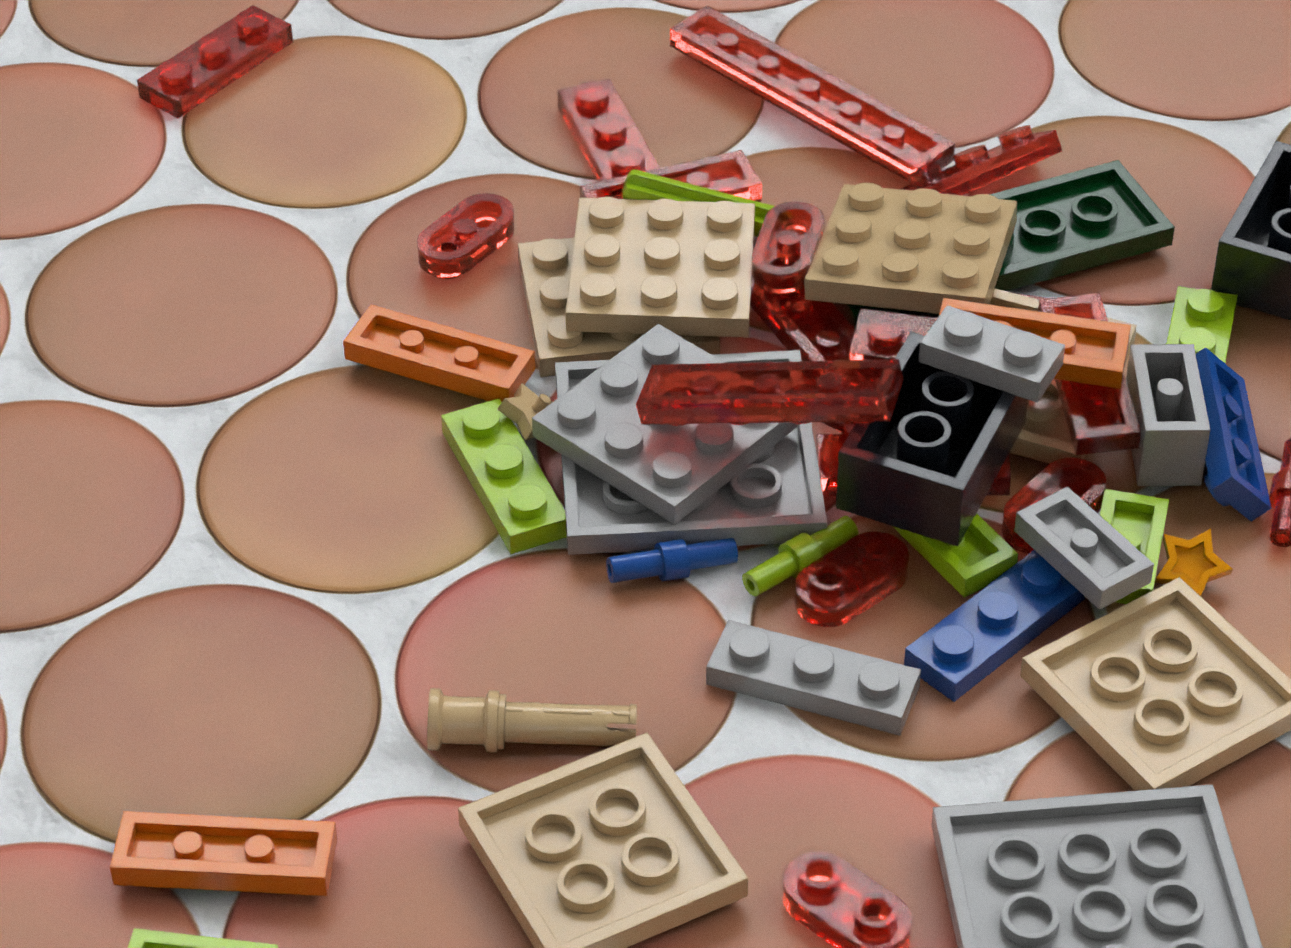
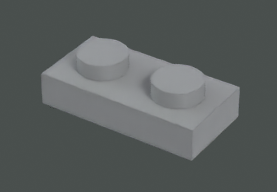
[919,305,1065,403]
[1014,486,1154,610]

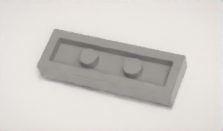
[706,620,921,735]

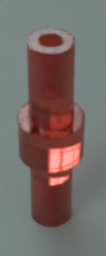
[1269,438,1291,547]

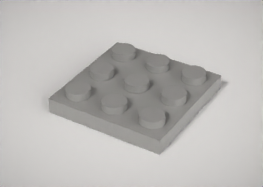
[532,324,800,525]

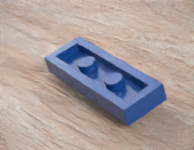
[1196,347,1272,522]
[904,550,1085,702]

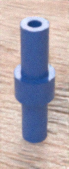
[606,538,738,583]

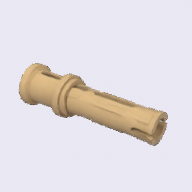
[427,688,637,753]

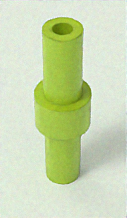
[742,516,859,597]

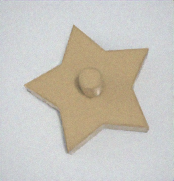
[497,383,553,441]

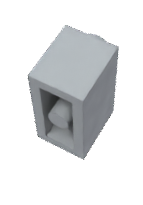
[1123,344,1210,486]

